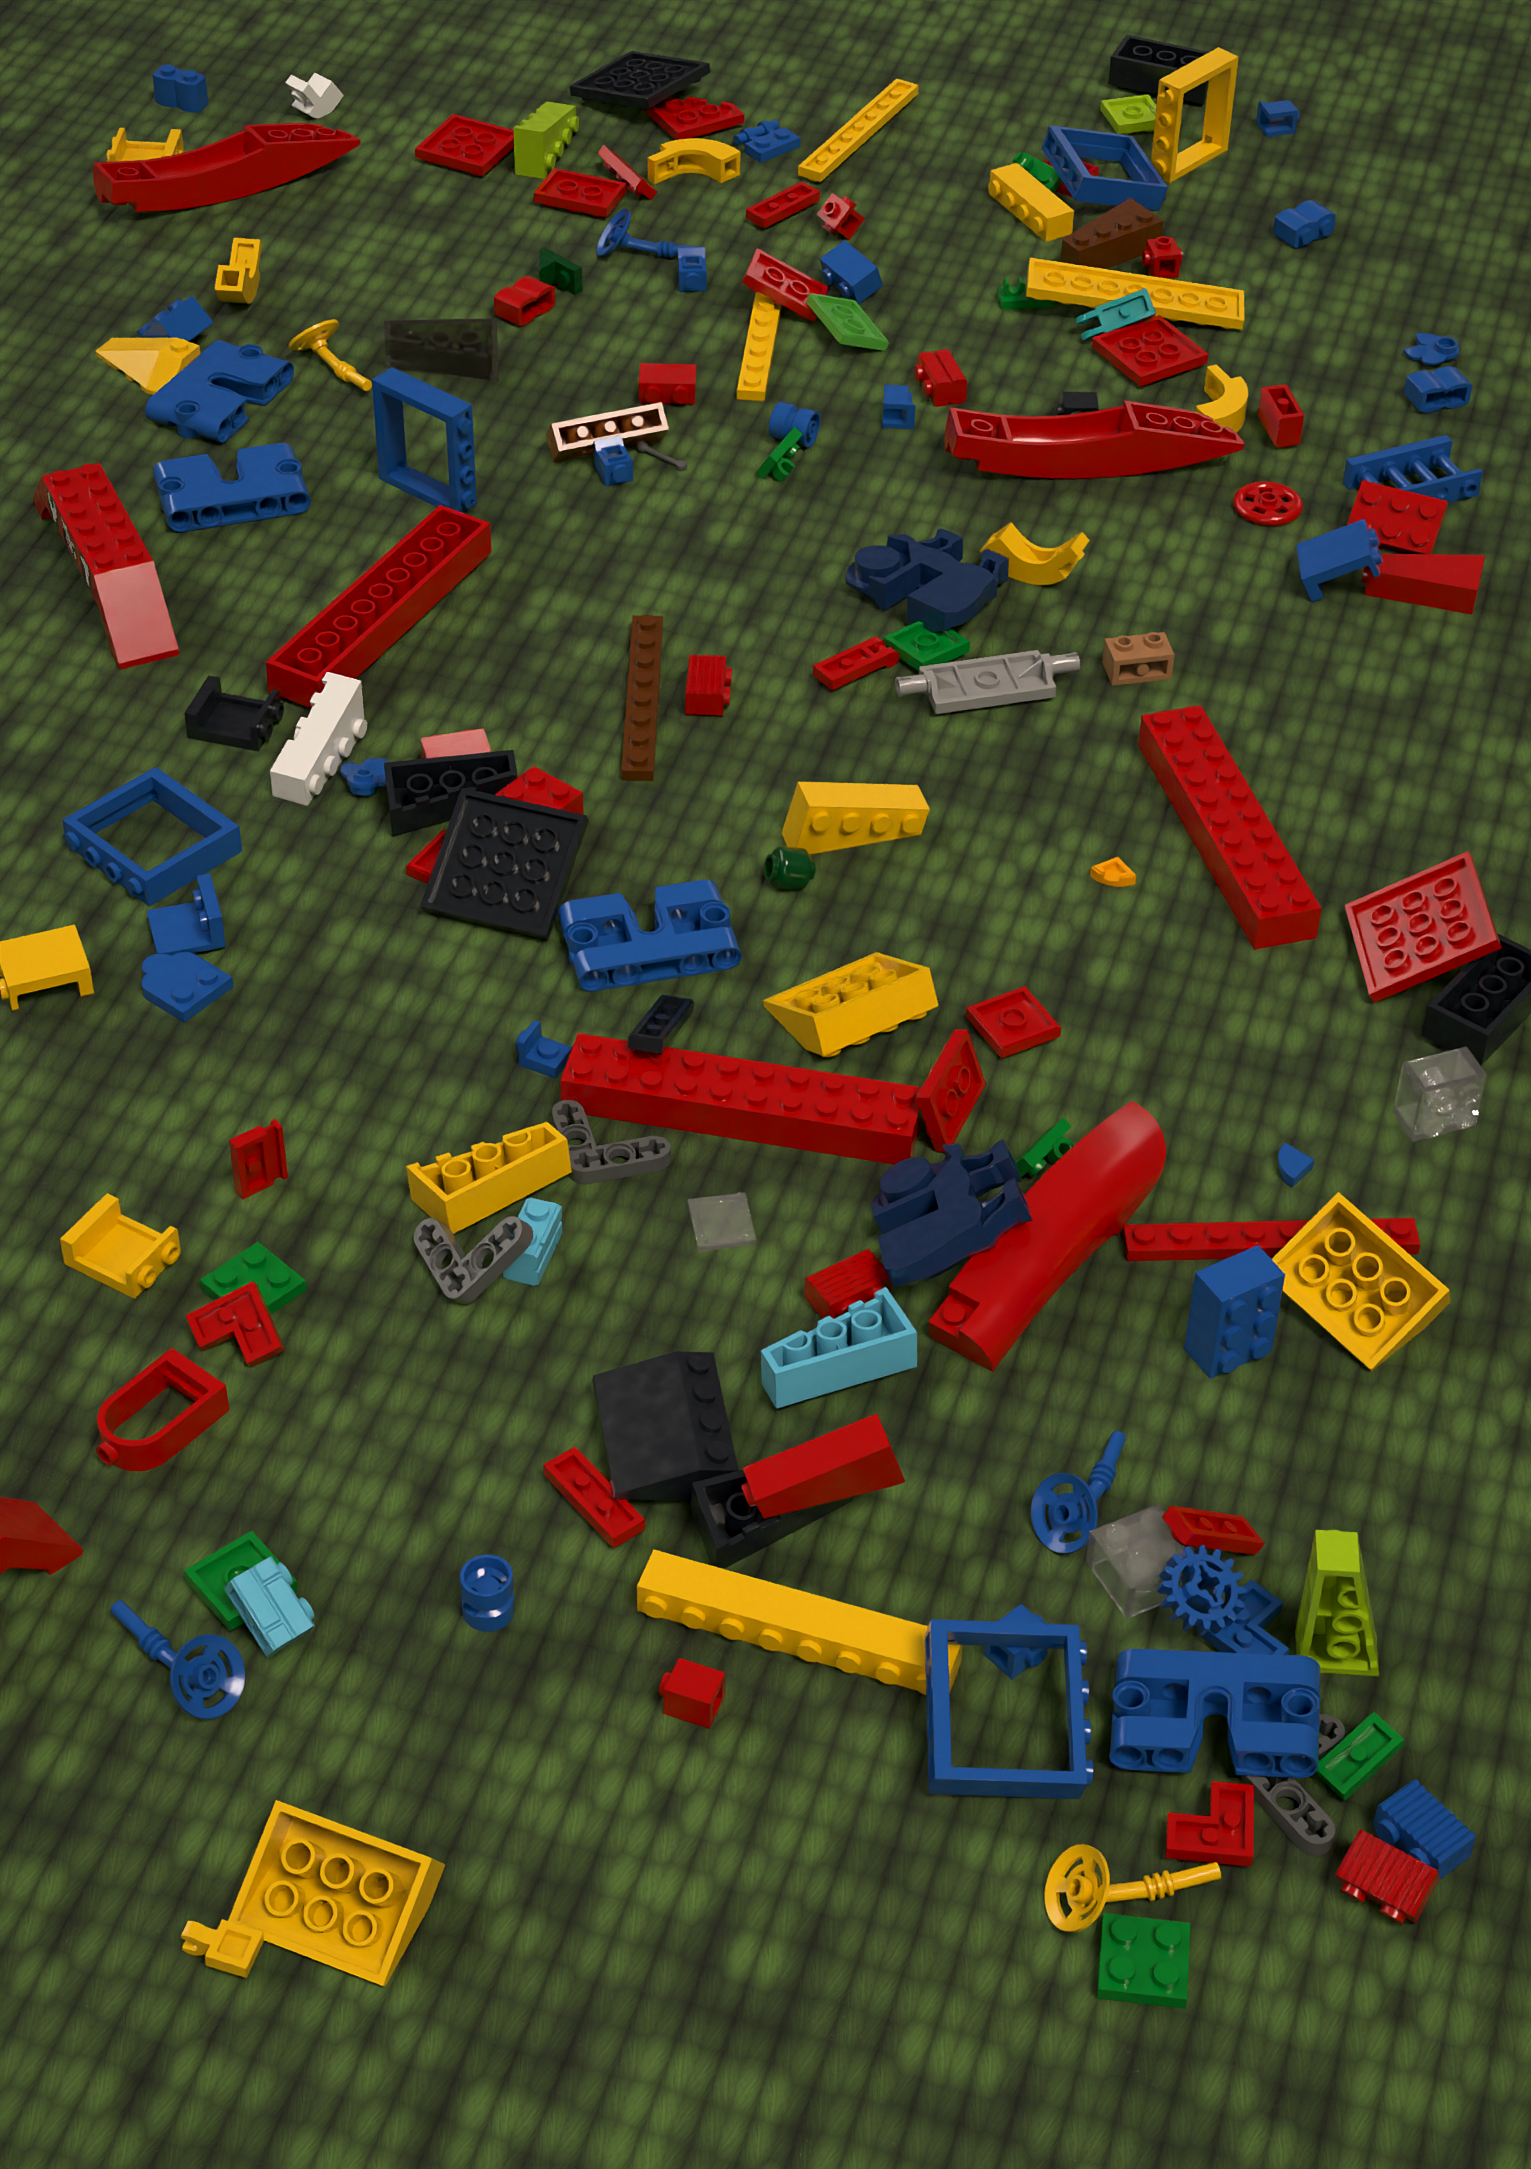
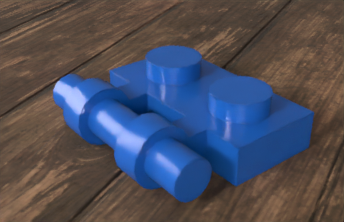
[733,120,800,163]

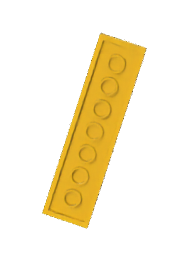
[1026,258,1244,330]

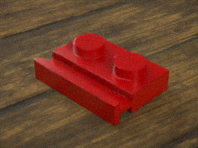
[229,1118,288,1200]

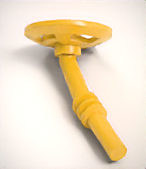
[288,319,372,391]
[1044,1844,1222,1933]

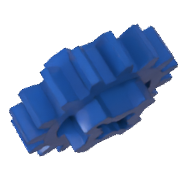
[1156,1545,1247,1636]

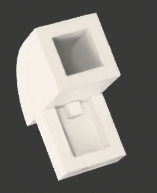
[285,73,344,118]

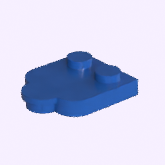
[141,952,233,1023]

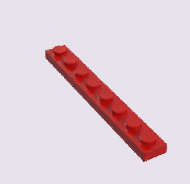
[1122,1218,1421,1261]

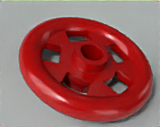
[1233,481,1303,526]

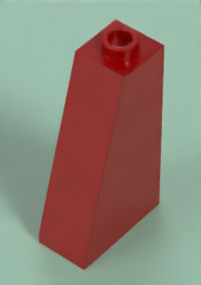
[1361,554,1485,615]
[741,1413,905,1519]

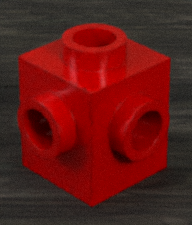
[817,193,865,240]
[1142,236,1183,279]

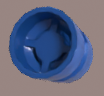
[769,401,821,448]
[460,1554,515,1632]

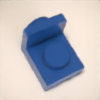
[516,1020,572,1079]

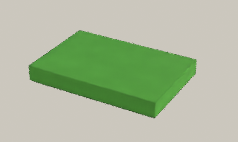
[806,293,889,351]

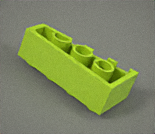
[513,102,579,179]
[1295,1530,1379,1676]

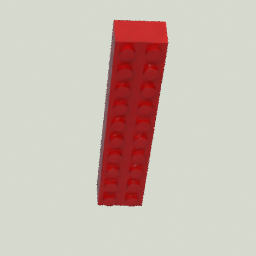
[266,505,492,708]
[1138,705,1322,950]
[560,1033,923,1165]

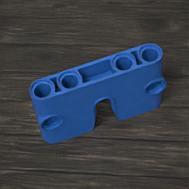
[145,340,294,443]
[153,443,311,532]
[557,880,742,991]
[1109,1649,1321,1778]

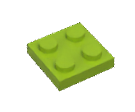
[1100,94,1157,135]

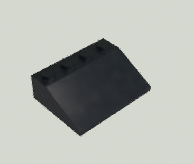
[592,1351,739,1501]

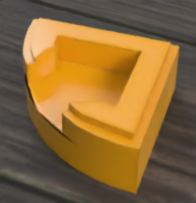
[1090,857,1136,887]

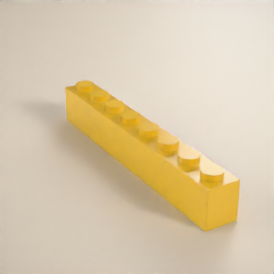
[637,1550,963,1695]

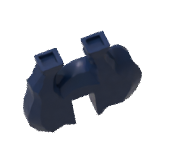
[846,528,1009,633]
[871,1139,1033,1287]

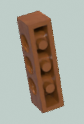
[546,402,669,462]

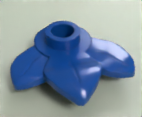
[1403,333,1460,365]
[341,758,389,795]

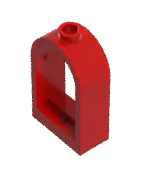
[96,1348,230,1471]

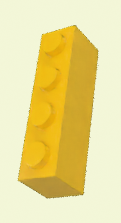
[988,163,1074,242]

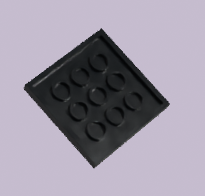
[569,51,711,110]
[420,788,589,941]

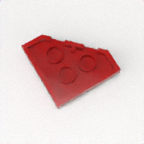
[643,95,744,140]

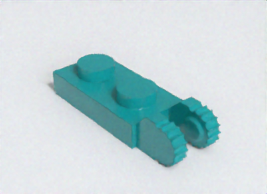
[1075,288,1156,341]

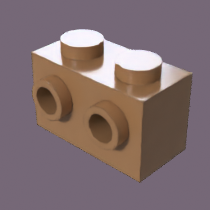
[1102,632,1175,686]

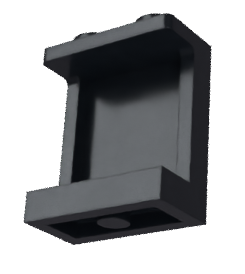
[184,675,284,752]

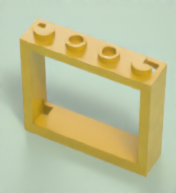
[1151,47,1239,183]

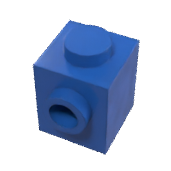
[983,1604,1048,1680]

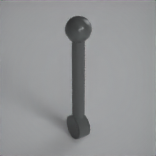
[637,441,687,471]

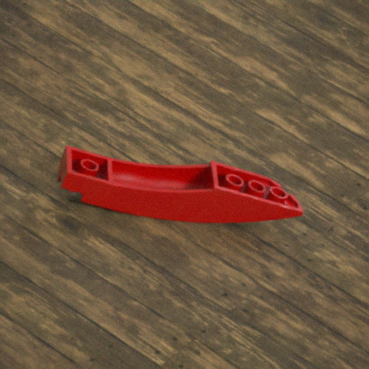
[93,123,360,212]
[945,400,1245,479]
[928,1101,1166,1372]

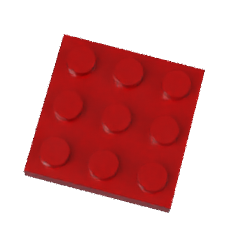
[415,114,514,176]
[1091,315,1209,387]

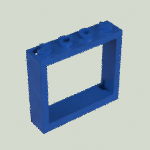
[1041,125,1168,211]
[372,367,477,513]
[62,767,242,906]
[925,1619,1093,1799]

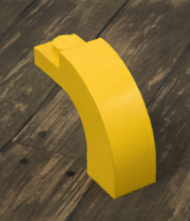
[648,138,741,185]
[215,238,262,304]
[1195,364,1248,433]
[980,522,1090,585]

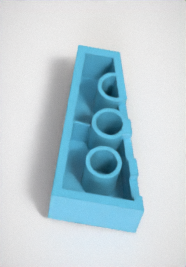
[761,1287,917,1409]

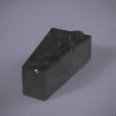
[384,318,499,381]

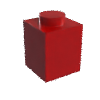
[659,1658,725,1729]

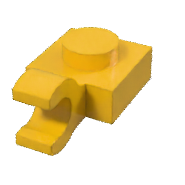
[181,1919,264,1978]

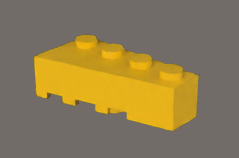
[781,782,930,855]
[406,1122,572,1234]

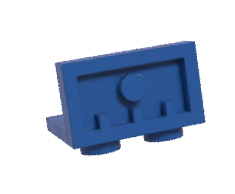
[147,873,226,956]

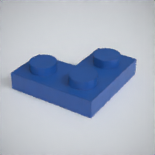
[1198,1579,1289,1655]

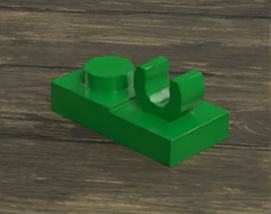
[1013,152,1063,193]
[996,277,1055,310]
[756,427,803,482]
[1015,1117,1075,1177]
[1315,1712,1405,1801]

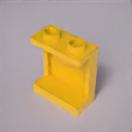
[107,128,184,162]
[0,925,94,1011]
[60,1193,181,1299]

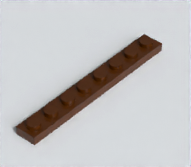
[621,615,663,781]

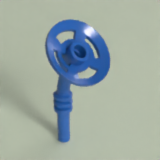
[596,208,702,258]
[1031,1431,1126,1553]
[110,1600,245,1719]

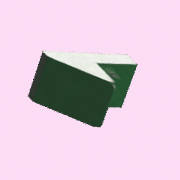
[539,247,583,295]

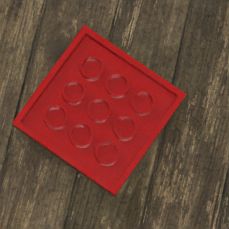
[1345,851,1502,1003]

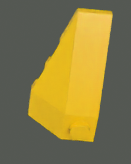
[95,338,201,395]

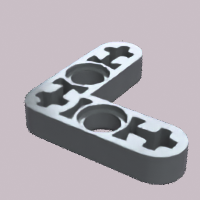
[552,1100,671,1184]
[414,1216,533,1305]
[1240,1714,1345,1856]

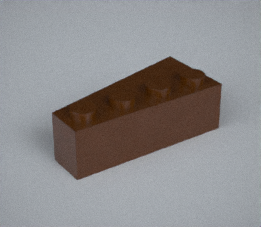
[1061,198,1163,269]

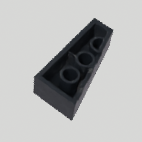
[384,750,518,837]
[690,1470,853,1569]

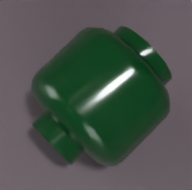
[764,846,816,891]

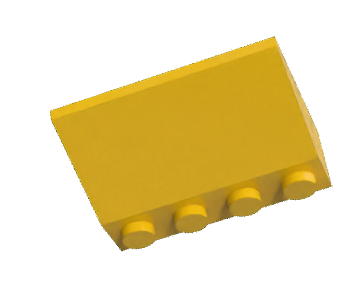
[763,952,939,1057]
[1272,1192,1450,1372]
[228,1800,445,1987]

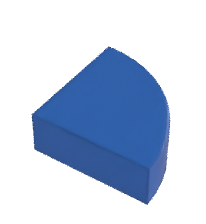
[1278,1143,1314,1187]

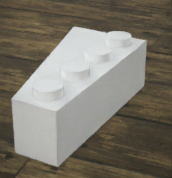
[270,672,367,806]

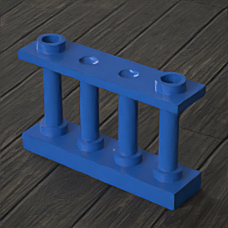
[1343,435,1483,503]

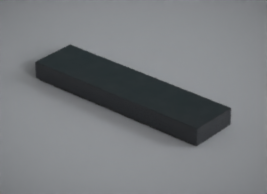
[627,994,694,1054]

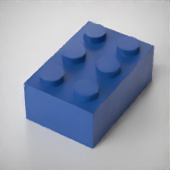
[1184,1245,1285,1379]

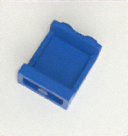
[1296,519,1383,602]

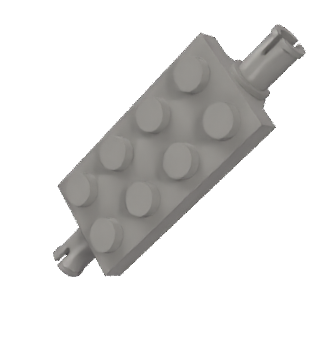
[895,650,1080,714]

